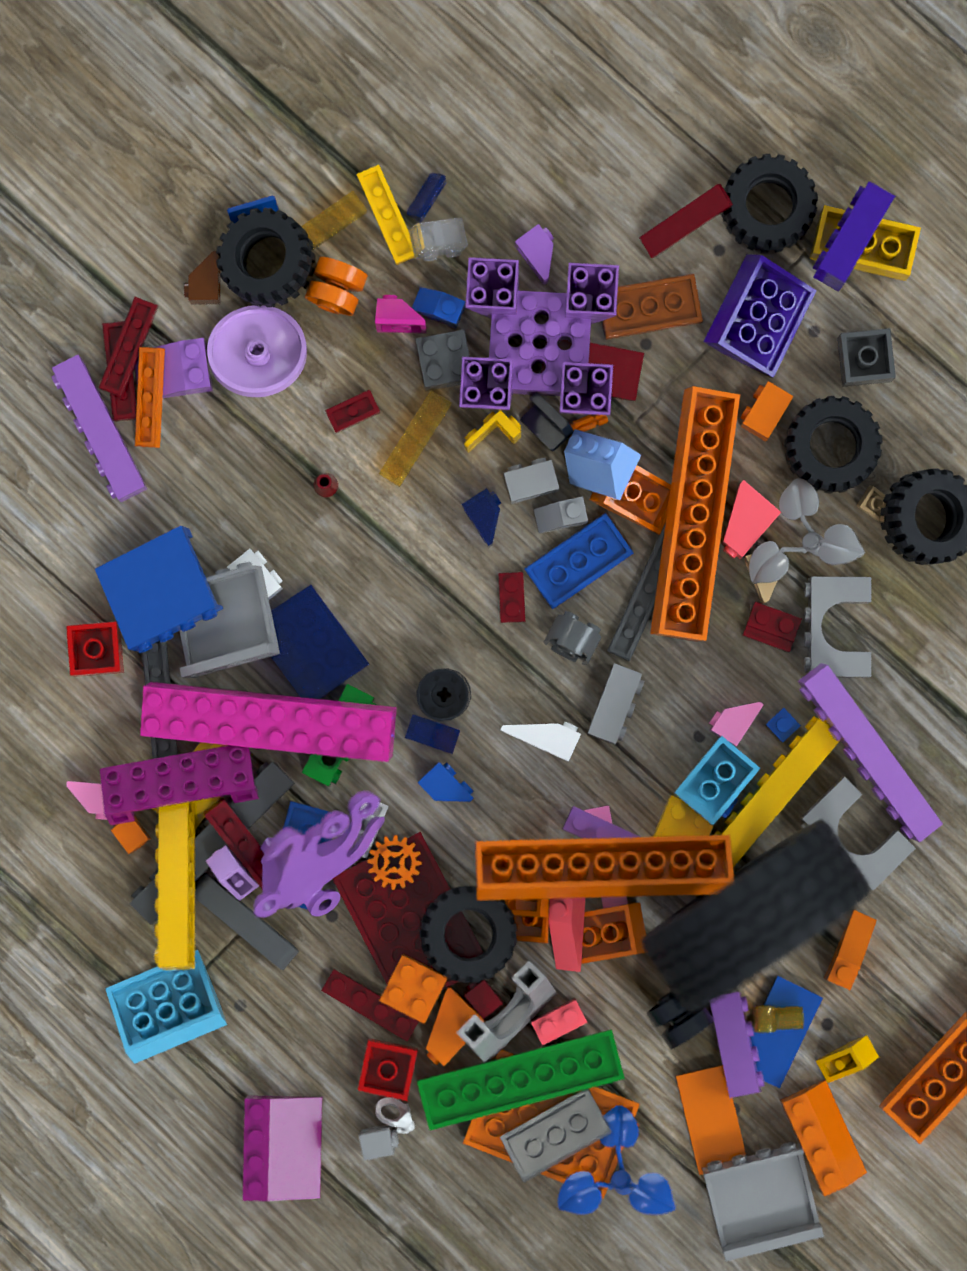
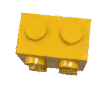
[464,410,521,453]

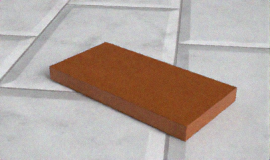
[602,274,703,340]

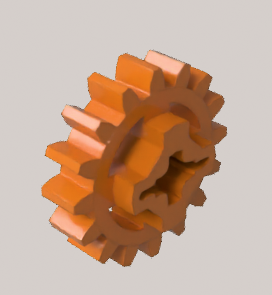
[367,835,422,890]

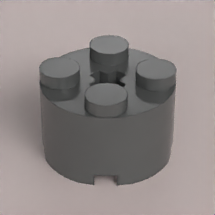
[544,611,602,665]

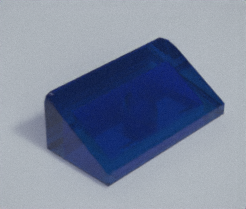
[406,173,446,223]

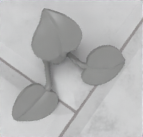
[749,478,865,584]

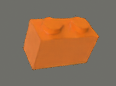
[740,381,794,442]

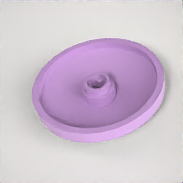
[207,305,307,397]

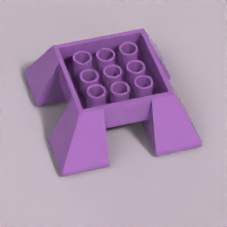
[459,258,619,416]

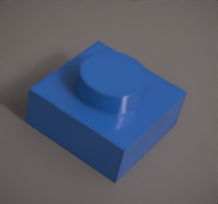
[765,708,801,743]

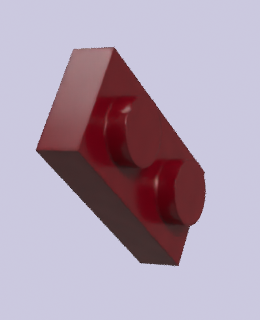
[325,389,380,434]
[499,572,525,623]

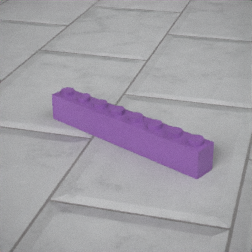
[797,663,943,843]

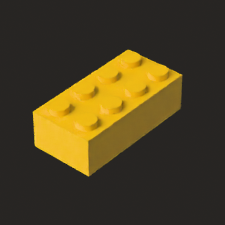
[810,205,921,281]

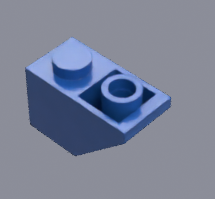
[417,762,474,802]

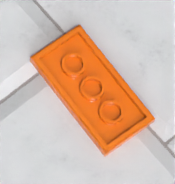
[675,1064,747,1175]

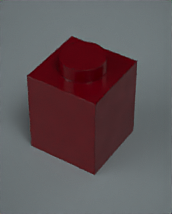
[464,980,503,1019]

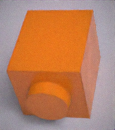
[111,817,151,854]

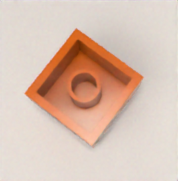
[379,954,447,1024]

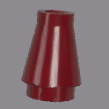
[314,473,338,497]

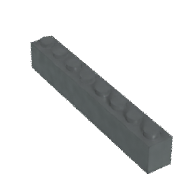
[129,762,295,925]

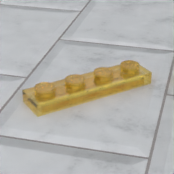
[379,390,452,488]

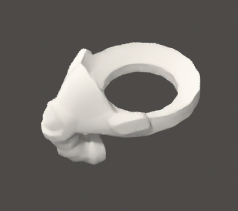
[375,1097,415,1134]

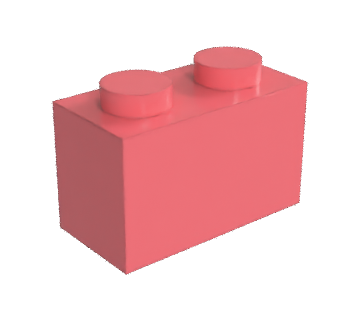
[531,998,587,1045]

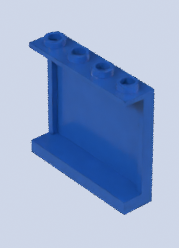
[95,526,224,653]

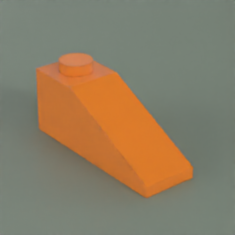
[824,910,877,990]

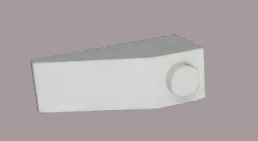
[500,722,581,762]

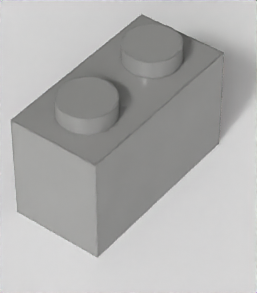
[504,458,560,504]
[359,1125,399,1161]

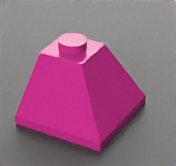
[375,295,426,334]

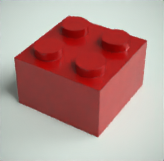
[66,622,124,677]
[358,1038,418,1101]

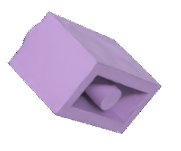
[206,845,259,901]

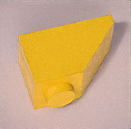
[816,1035,879,1083]

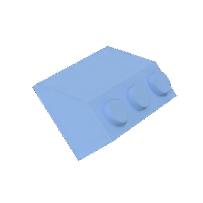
[564,429,641,500]

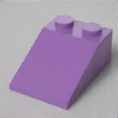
[135,338,213,398]

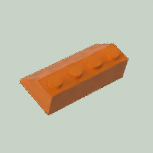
[780,1080,867,1197]

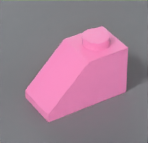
[709,702,764,747]
[66,781,107,820]

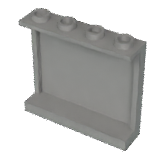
[180,562,280,678]
[702,1142,824,1261]

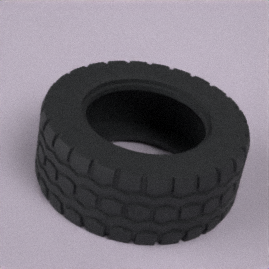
[642,819,871,1012]

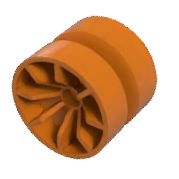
[305,257,368,316]

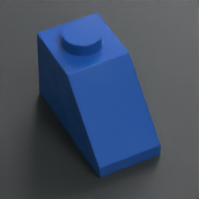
[412,287,466,329]

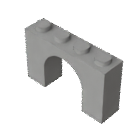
[804,577,871,678]
[800,777,916,891]
[457,961,557,1063]

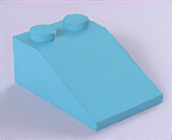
[674,736,760,826]

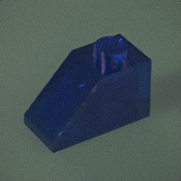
[461,488,502,548]
[405,714,460,754]

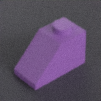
[515,224,554,285]

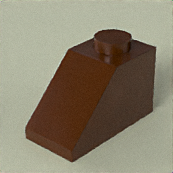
[184,251,221,305]

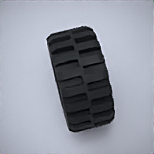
[722,154,818,253]
[216,208,316,308]
[784,396,883,494]
[880,468,967,565]
[420,886,517,983]

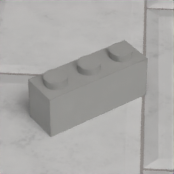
[587,663,645,745]

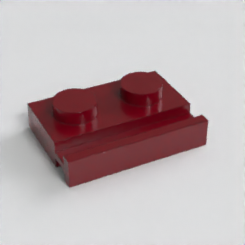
[742,602,802,653]

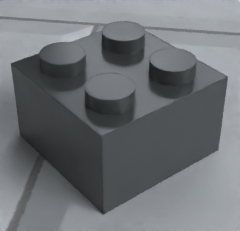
[837,328,896,387]
[416,330,470,392]

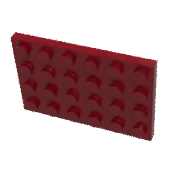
[332,831,484,991]

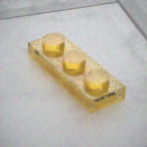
[301,191,368,251]

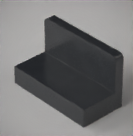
[520,392,574,452]

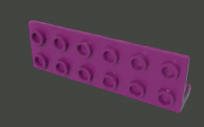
[100,745,259,826]

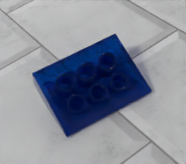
[271,585,370,699]

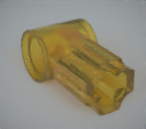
[753,1005,804,1033]

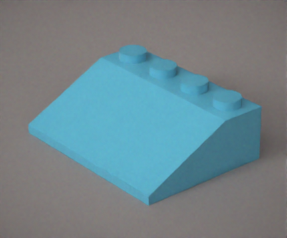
[105,950,227,1064]

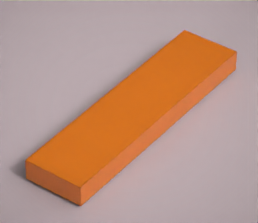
[135,347,165,448]

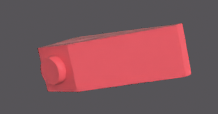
[548,898,585,972]

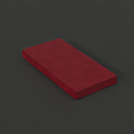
[540,340,644,402]

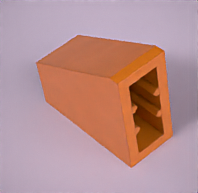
[426,986,486,1066]

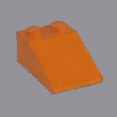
[589,465,671,535]
[581,902,646,964]

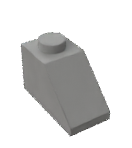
[534,497,588,534]

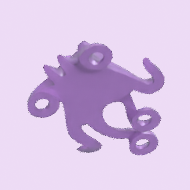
[254,791,385,917]

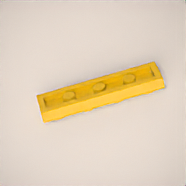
[357,165,419,265]

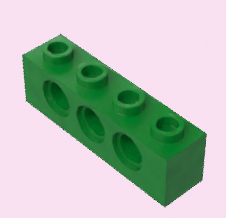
[302,684,377,787]

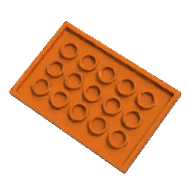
[463,1049,640,1199]

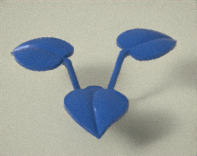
[558,1105,676,1215]

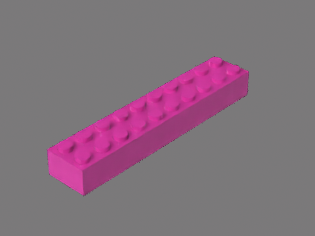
[140,682,397,762]

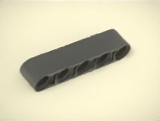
[195,873,299,971]

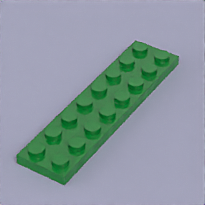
[417,1029,625,1131]

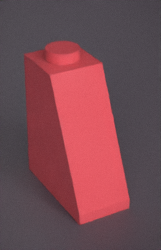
[722,480,781,559]

